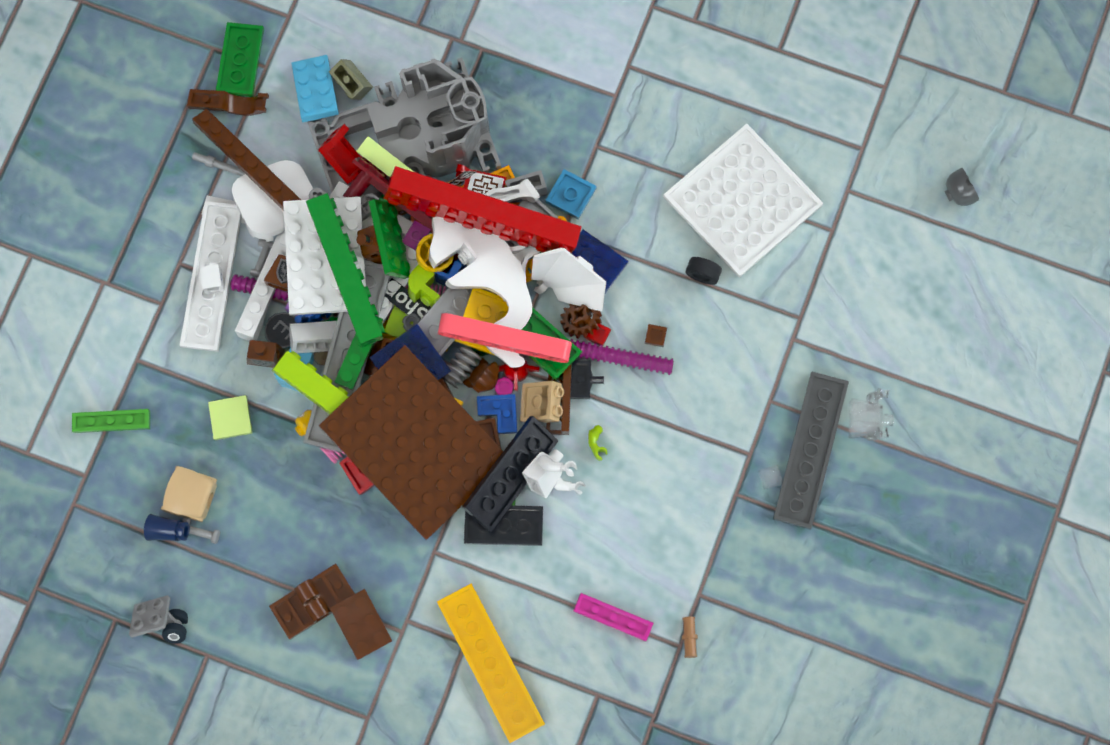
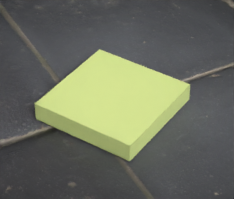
[208,395,253,440]

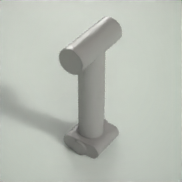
[250,239,274,277]
[183,518,221,544]

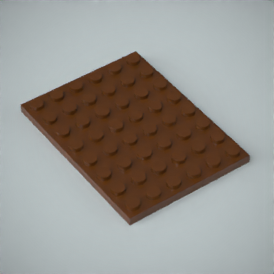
[318,345,503,540]

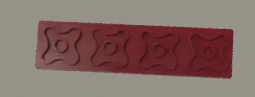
[343,157,459,273]

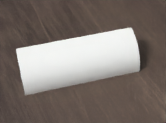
[290,321,337,353]

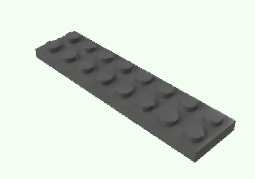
[773,371,849,530]

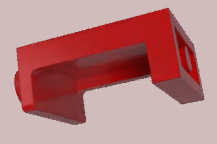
[318,123,362,184]

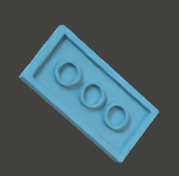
[291,55,339,123]

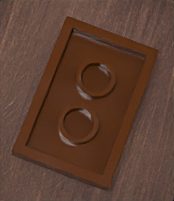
[330,588,392,660]

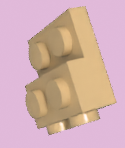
[520,381,564,423]

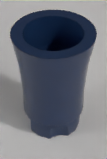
[144,514,190,541]

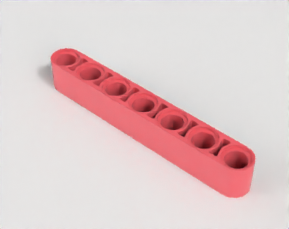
[438,313,572,363]

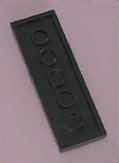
[462,416,558,532]

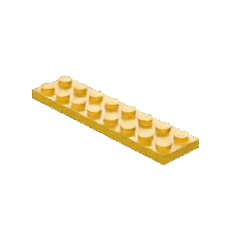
[437,583,545,743]

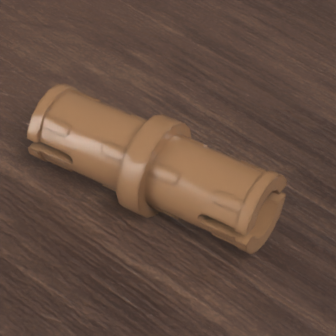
[682,617,698,658]

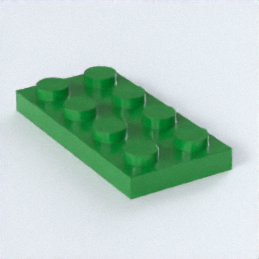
[216,22,264,97]
[368,199,410,279]
[521,307,582,380]

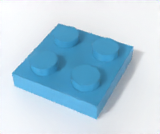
[546,169,597,220]

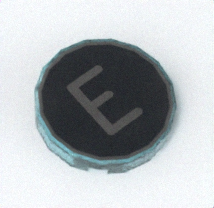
[264,312,296,349]

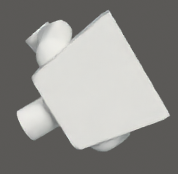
[522,449,586,498]

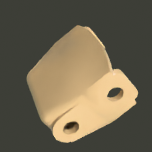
[161,466,217,522]

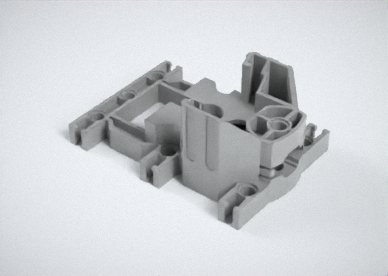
[308,57,502,198]

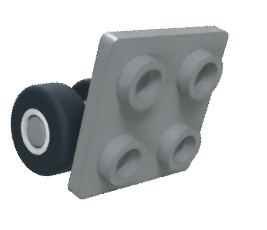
[129,595,188,644]

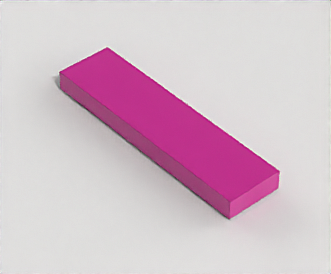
[573,593,654,642]

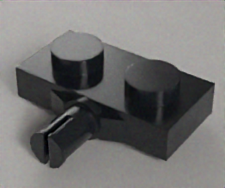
[571,360,604,399]

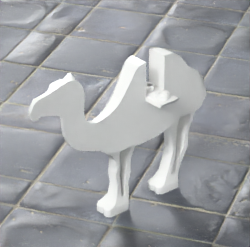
[429,179,540,368]

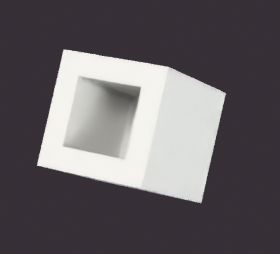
[199,263,225,294]

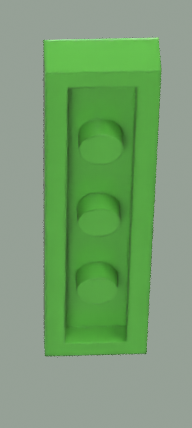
[72,409,150,433]

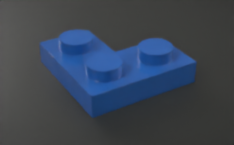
[477,394,517,434]

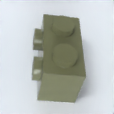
[329,59,373,100]

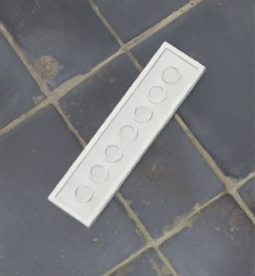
[180,201,242,352]

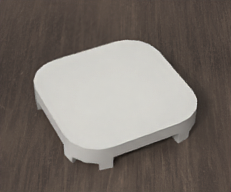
[232,160,317,242]

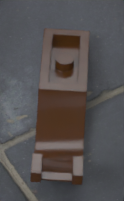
[187,89,269,116]

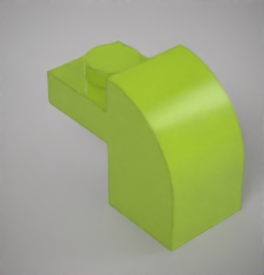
[408,264,440,307]

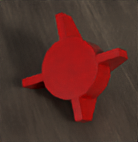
[499,359,539,392]

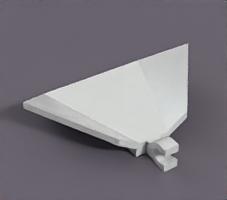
[531,248,606,311]

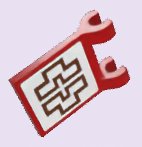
[456,164,507,194]

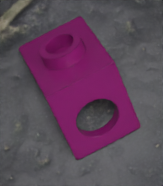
[402,220,432,251]

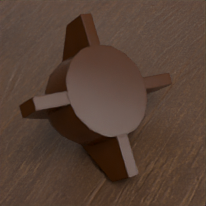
[463,358,500,393]

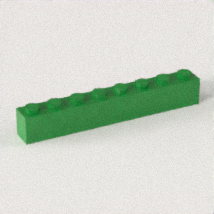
[306,193,385,347]

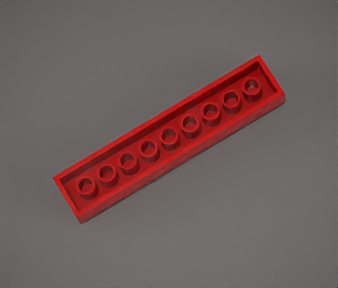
[384,166,582,253]

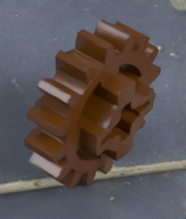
[560,304,602,339]

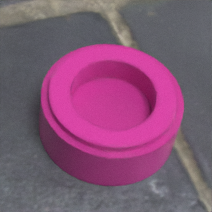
[494,377,514,395]

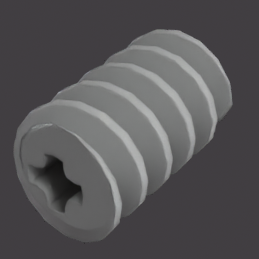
[441,347,482,389]

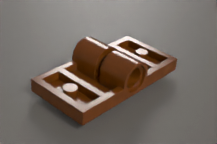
[269,564,355,640]

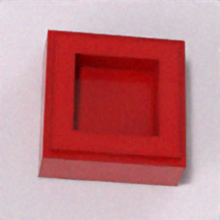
[586,324,611,346]

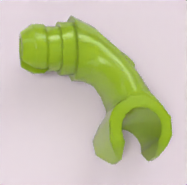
[588,425,608,461]

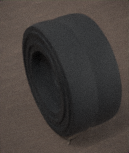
[685,257,722,285]

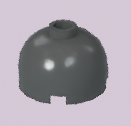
[944,168,979,206]

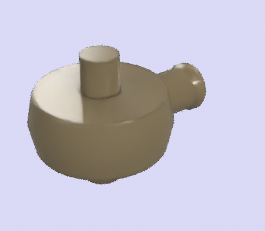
[314,351,328,365]

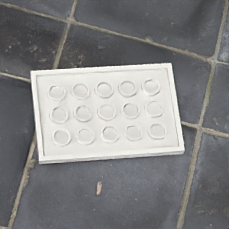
[283,197,366,315]

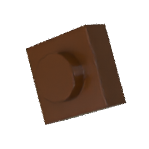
[645,324,667,347]

